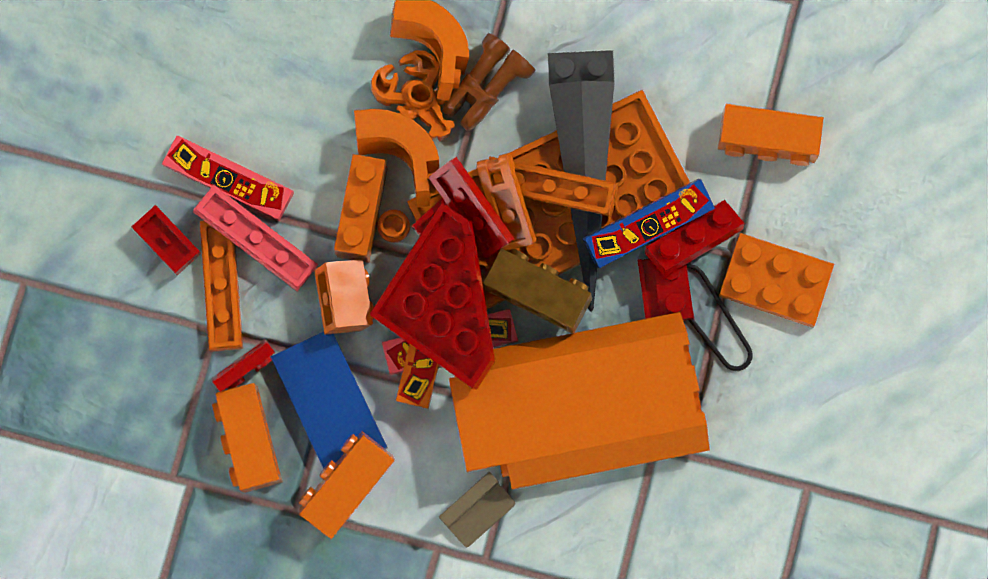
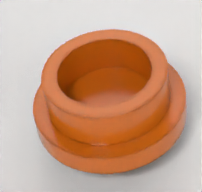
[377,210,410,243]

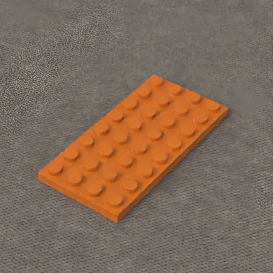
[407,90,690,309]

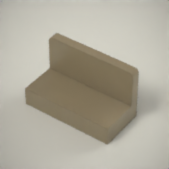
[439,471,515,548]

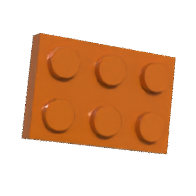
[719,233,834,328]

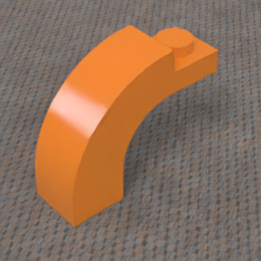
[390,0,469,101]
[354,109,440,207]

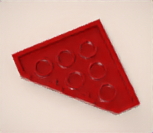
[369,203,495,390]

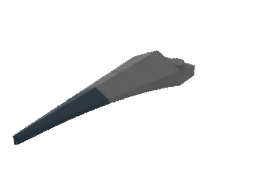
[548,50,615,312]

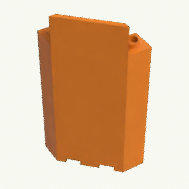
[449,312,710,489]

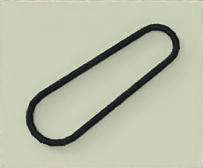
[687,263,753,371]

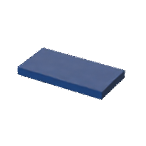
[271,331,388,469]

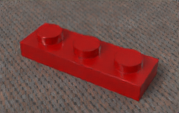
[428,157,515,259]
[645,200,745,277]

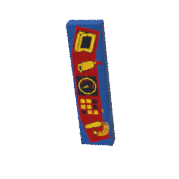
[583,179,715,268]

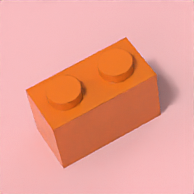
[314,260,374,335]

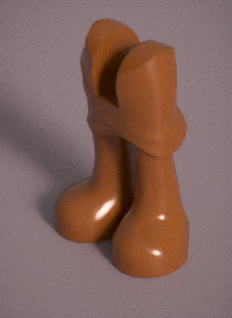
[442,33,536,132]

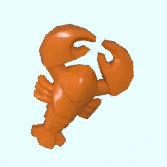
[371,50,455,141]

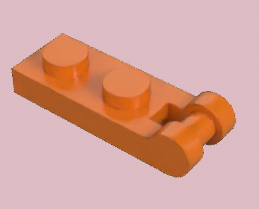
[477,153,537,251]

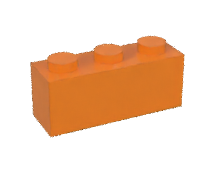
[718,104,824,166]
[334,154,388,263]
[212,383,283,493]
[298,431,395,539]

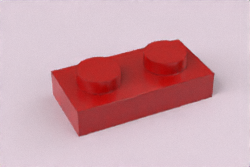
[131,204,202,276]

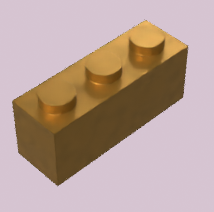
[483,248,592,335]

